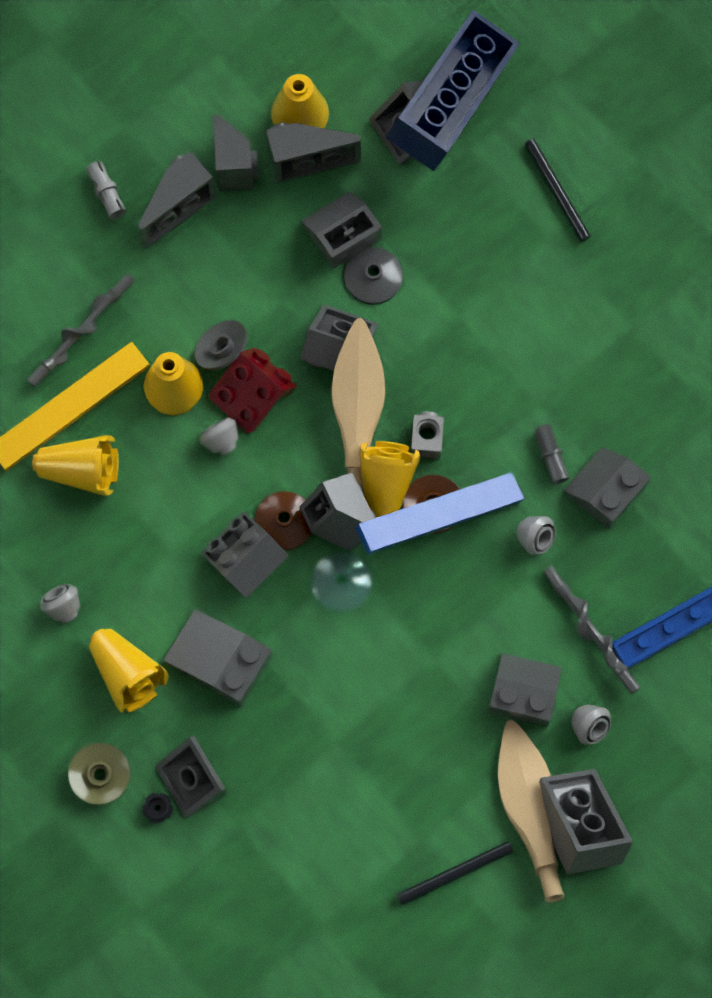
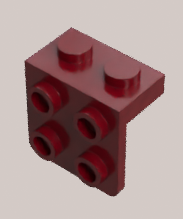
[209,348,297,433]

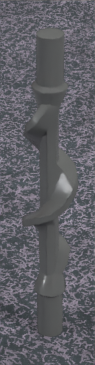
[27,273,135,388]
[543,566,641,695]

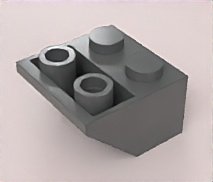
[301,191,382,269]
[299,473,376,551]
[201,511,289,598]

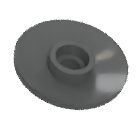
[344,247,403,304]
[195,320,248,370]

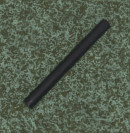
[524,138,591,242]
[396,841,513,906]

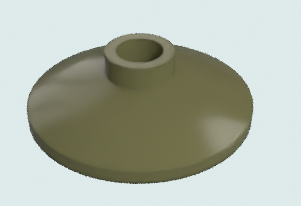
[68,743,130,805]

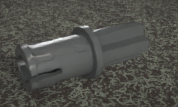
[534,424,570,485]

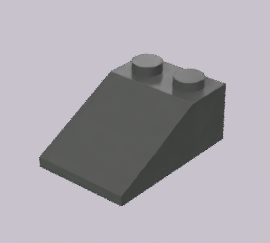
[266,123,361,183]
[138,151,216,249]
[163,609,273,708]
[539,769,633,874]

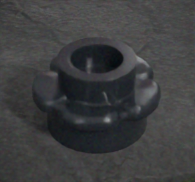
[142,793,173,823]

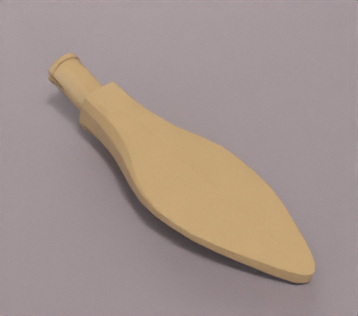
[332,318,385,490]
[498,720,564,903]

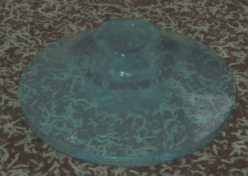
[312,552,372,612]

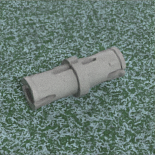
[86,161,127,220]

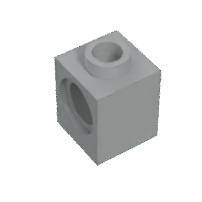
[411,411,444,459]

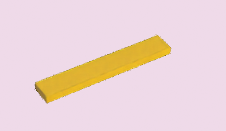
[0,341,150,472]

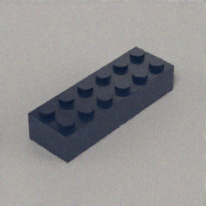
[385,10,520,172]

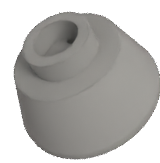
[200,417,239,455]
[517,516,556,556]
[40,584,80,623]
[571,704,611,745]

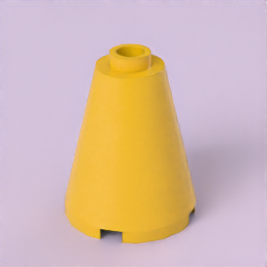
[271,74,329,129]
[144,352,203,416]
[32,435,119,496]
[359,441,420,518]
[89,629,169,713]

